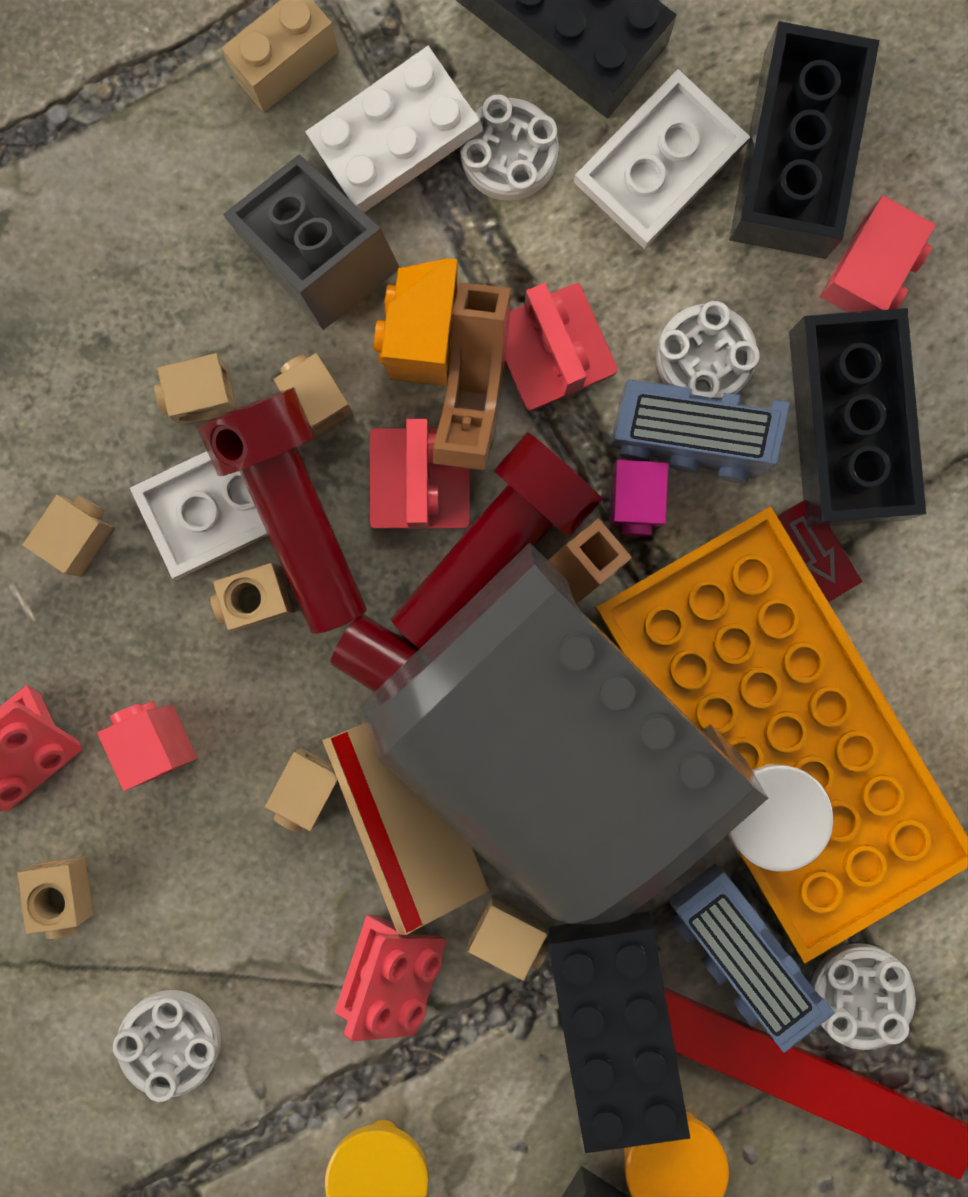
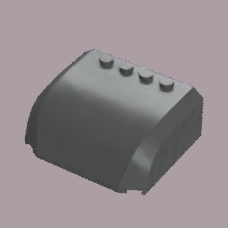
[361,543,769,925]

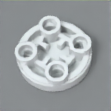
[460,94,559,201]
[656,301,760,400]
[729,763,833,871]
[811,943,916,1050]
[113,990,221,1102]

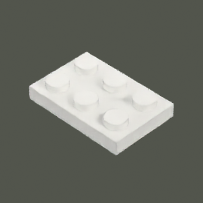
[305,46,484,213]
[574,69,750,249]
[130,451,268,580]

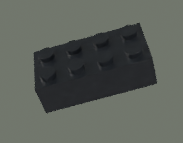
[456,0,677,119]
[729,21,880,259]
[789,308,926,528]
[548,911,690,1154]

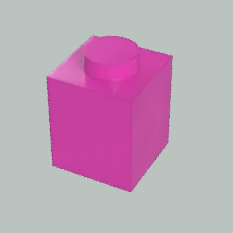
[609,460,668,537]

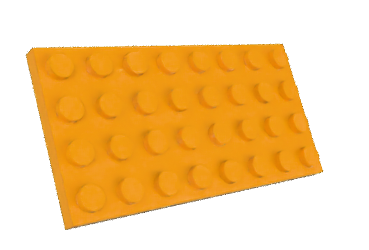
[595,506,968,964]

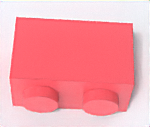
[819,195,936,313]
[97,701,198,791]

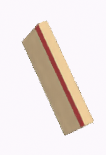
[322,722,489,935]

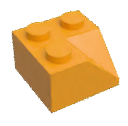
[374,258,459,386]

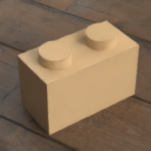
[221,0,339,113]

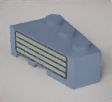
[610,379,790,484]
[668,863,835,1053]

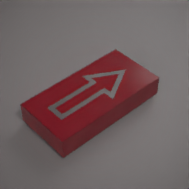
[777,500,863,602]

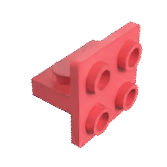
[505,282,618,412]
[369,419,470,529]
[0,685,82,812]
[334,915,446,1042]

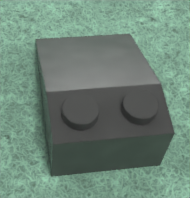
[223,154,400,330]

